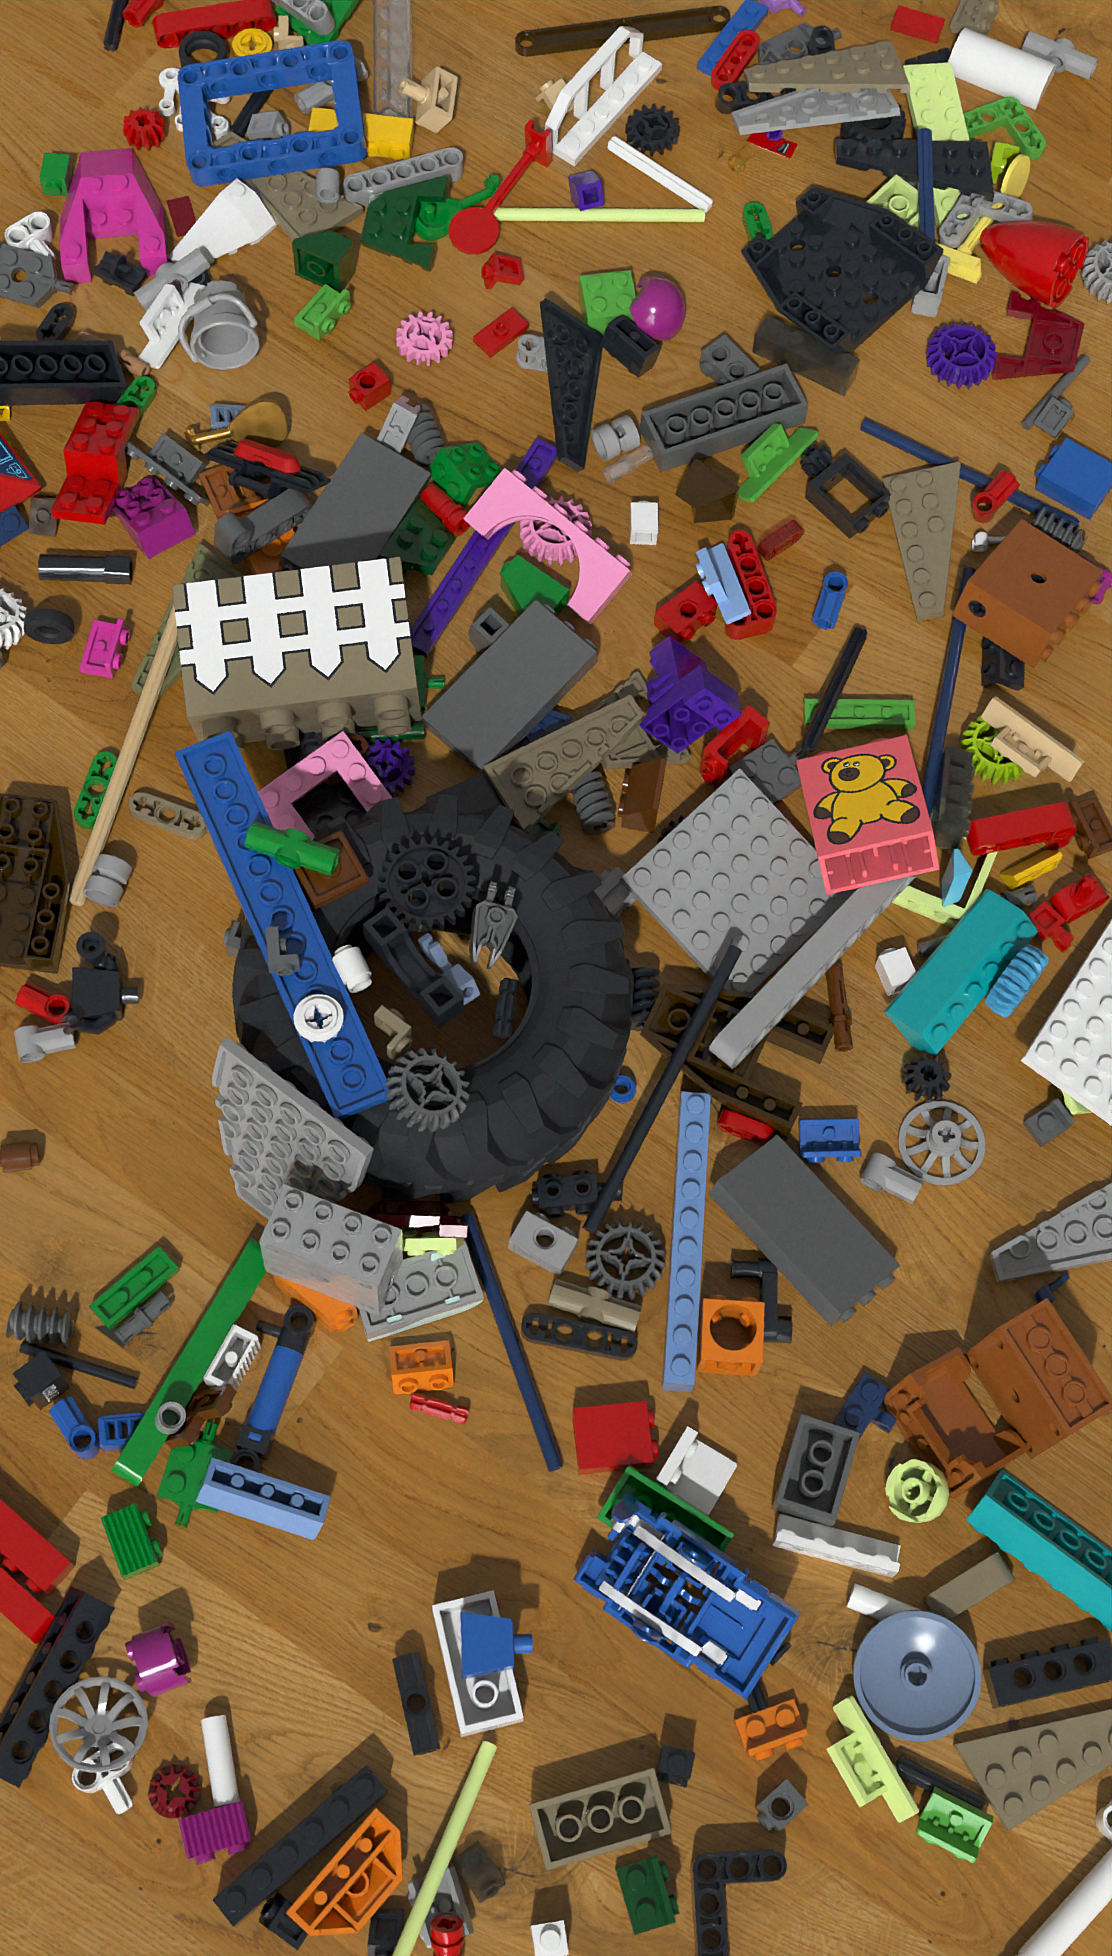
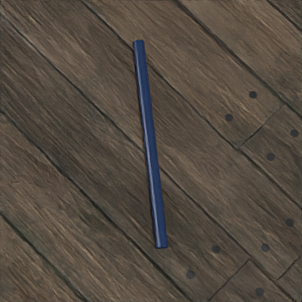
[860,418,1080,533]
[460,1213,563,1472]

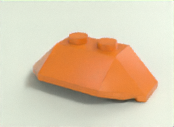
[286,1808,403,1936]

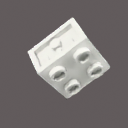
[656,1426,737,1515]

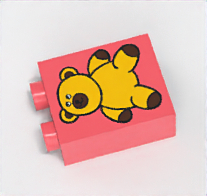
[796,735,940,895]

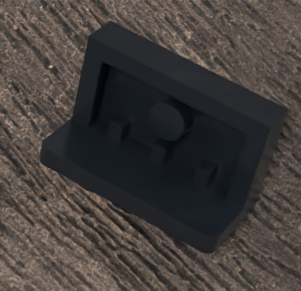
[981,637,1025,691]

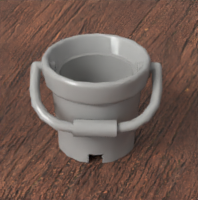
[178,280,260,370]

